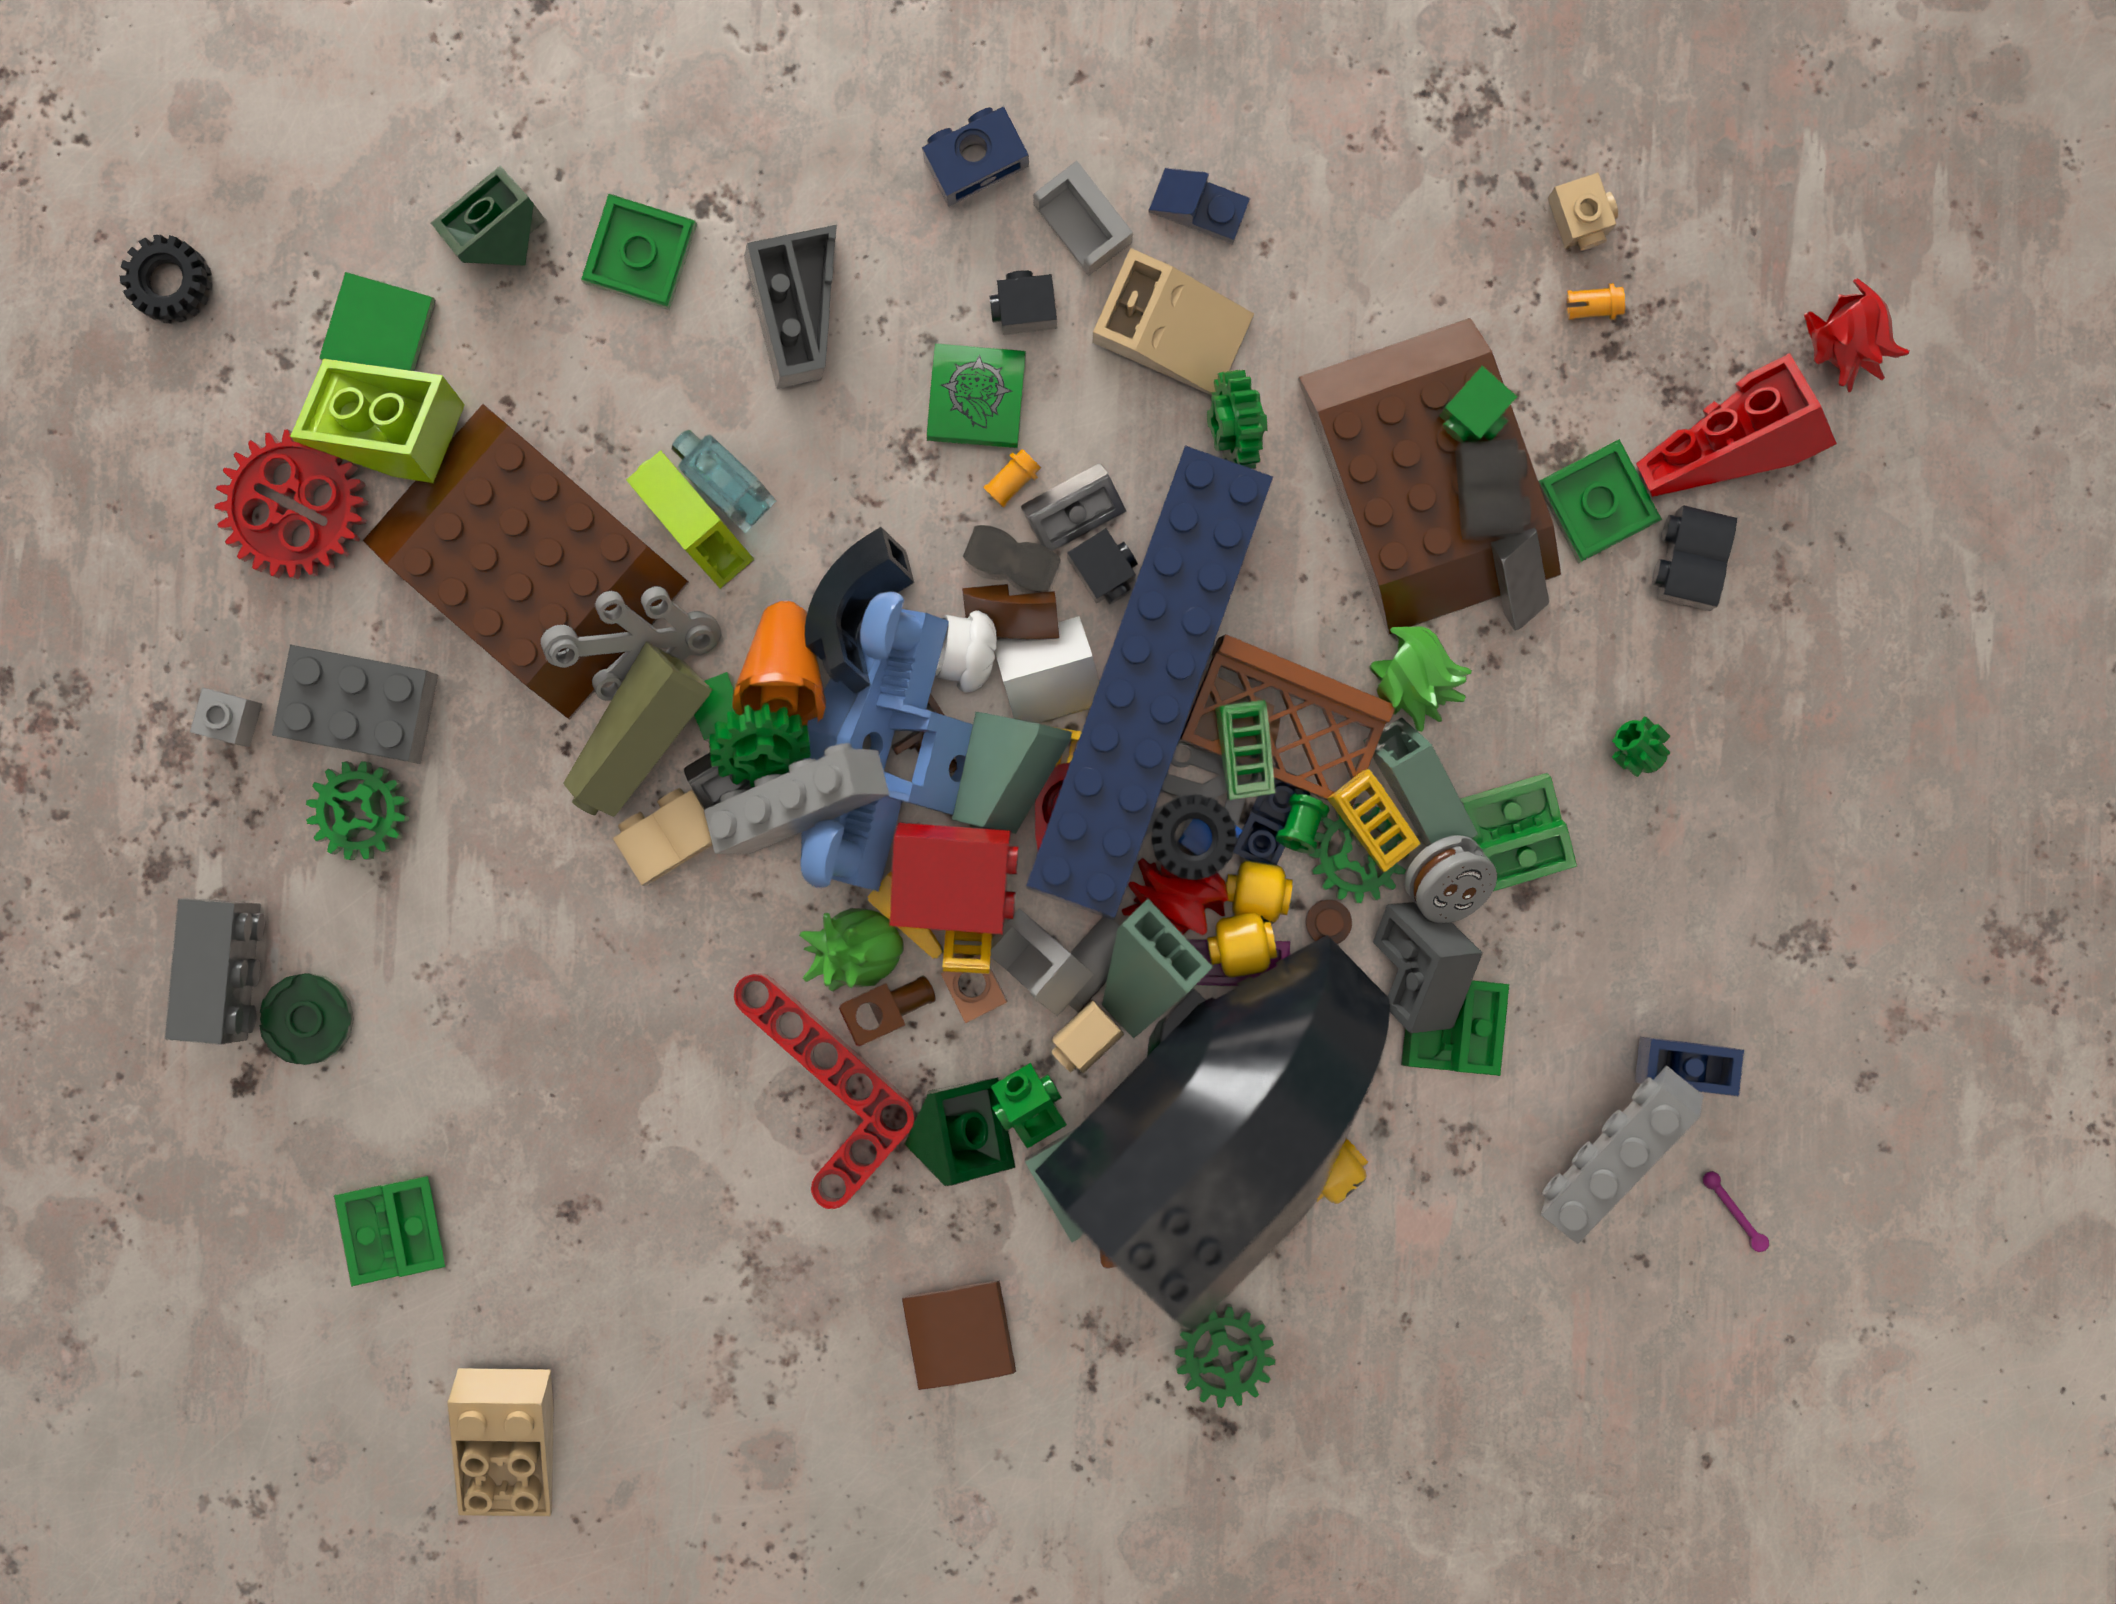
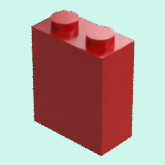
[889,823,1018,934]

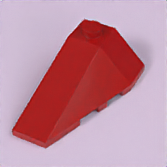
[1636,353,1837,497]

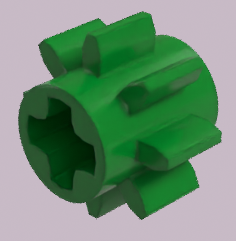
[1612,716,1671,777]

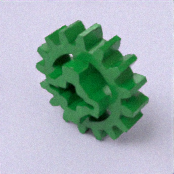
[1207,370,1268,469]
[709,703,811,787]
[306,761,410,860]
[1307,803,1409,903]
[1174,1304,1276,1408]

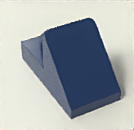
[1149,168,1250,244]

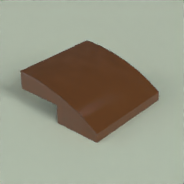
[902,1280,1016,1390]

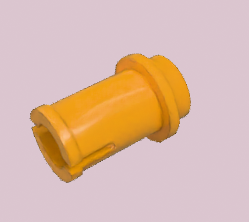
[1566,283,1625,320]
[983,449,1041,508]

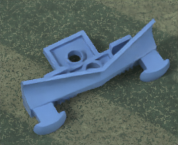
[801,591,973,891]

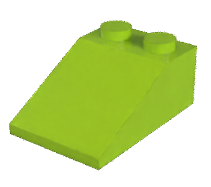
[290,359,465,483]

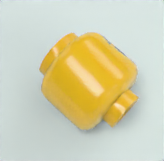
[1226,861,1293,924]
[1207,913,1277,978]
[1316,1138,1369,1204]

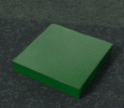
[581,194,697,310]
[319,272,436,371]
[1538,439,1662,563]

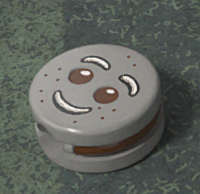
[1405,835,1497,923]

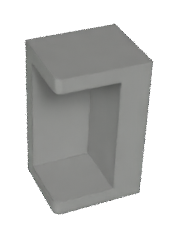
[1033,161,1133,276]
[991,908,1095,1017]

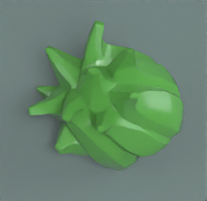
[1369,626,1472,732]
[799,908,904,992]

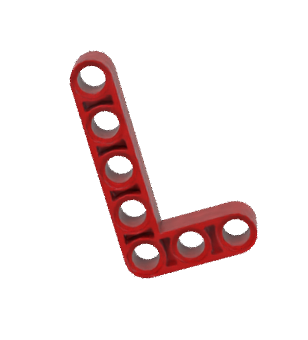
[733,973,917,1209]

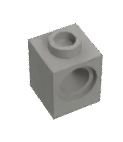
[190,687,262,747]

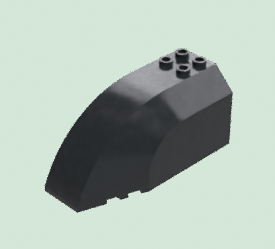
[1035,935,1390,1332]

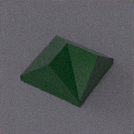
[431,165,546,266]
[904,1077,1015,1186]

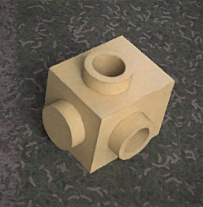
[1548,172,1619,251]

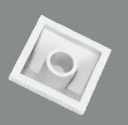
[994,616,1099,723]

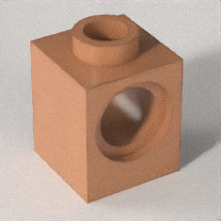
[940,954,1008,1023]

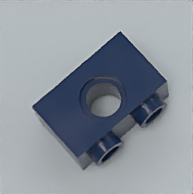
[922,106,1029,207]
[1635,1036,1744,1097]

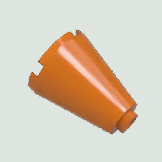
[732,601,826,726]

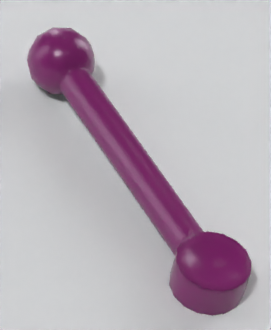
[1703,1171,1769,1252]

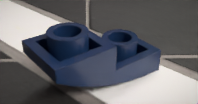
[1233,764,1310,865]

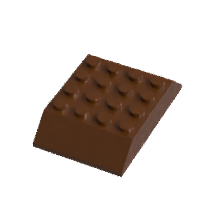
[1298,318,1561,635]
[363,404,689,720]

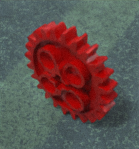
[214,429,368,580]

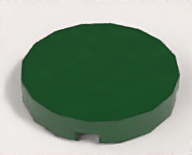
[259,973,354,1065]

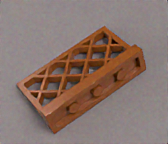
[1180,634,1395,807]

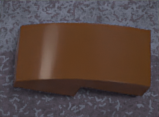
[962,584,1059,639]

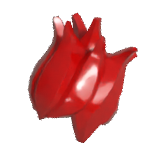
[1804,278,1909,392]
[1121,858,1229,935]

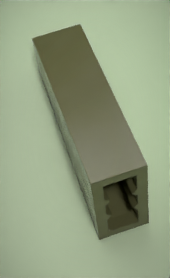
[563,642,712,817]

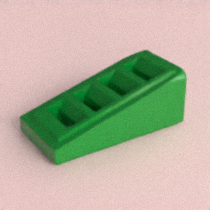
[1215,700,1275,800]

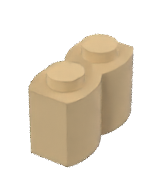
[613,788,712,886]
[1051,1000,1124,1073]

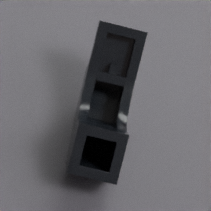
[805,527,915,694]

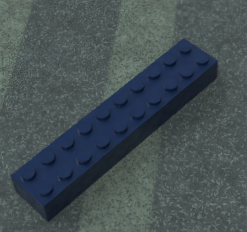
[1026,445,1273,920]

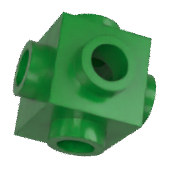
[991,1063,1067,1149]

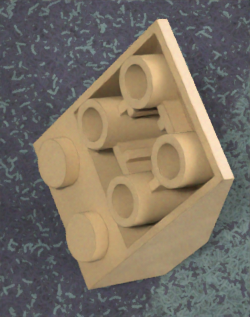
[1092,248,1254,395]
[447,1368,554,1516]

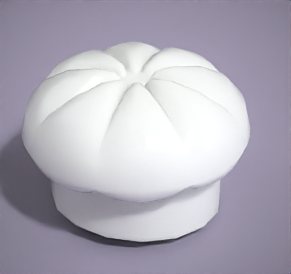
[935,611,996,692]

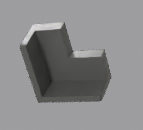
[1373,902,1483,1033]

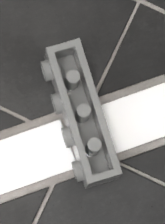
[704,743,890,854]
[1541,1066,1703,1244]

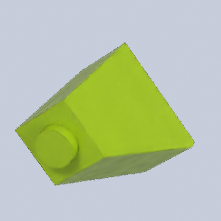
[626,450,755,589]

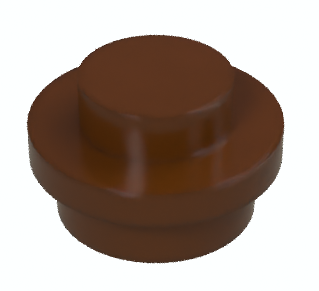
[1306,900,1352,944]

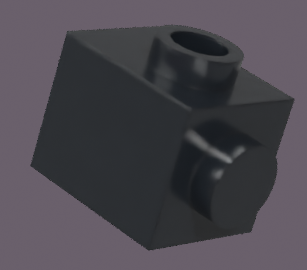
[989,270,1057,335]
[1067,528,1138,605]

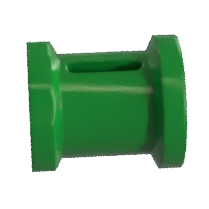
[1276,794,1330,854]

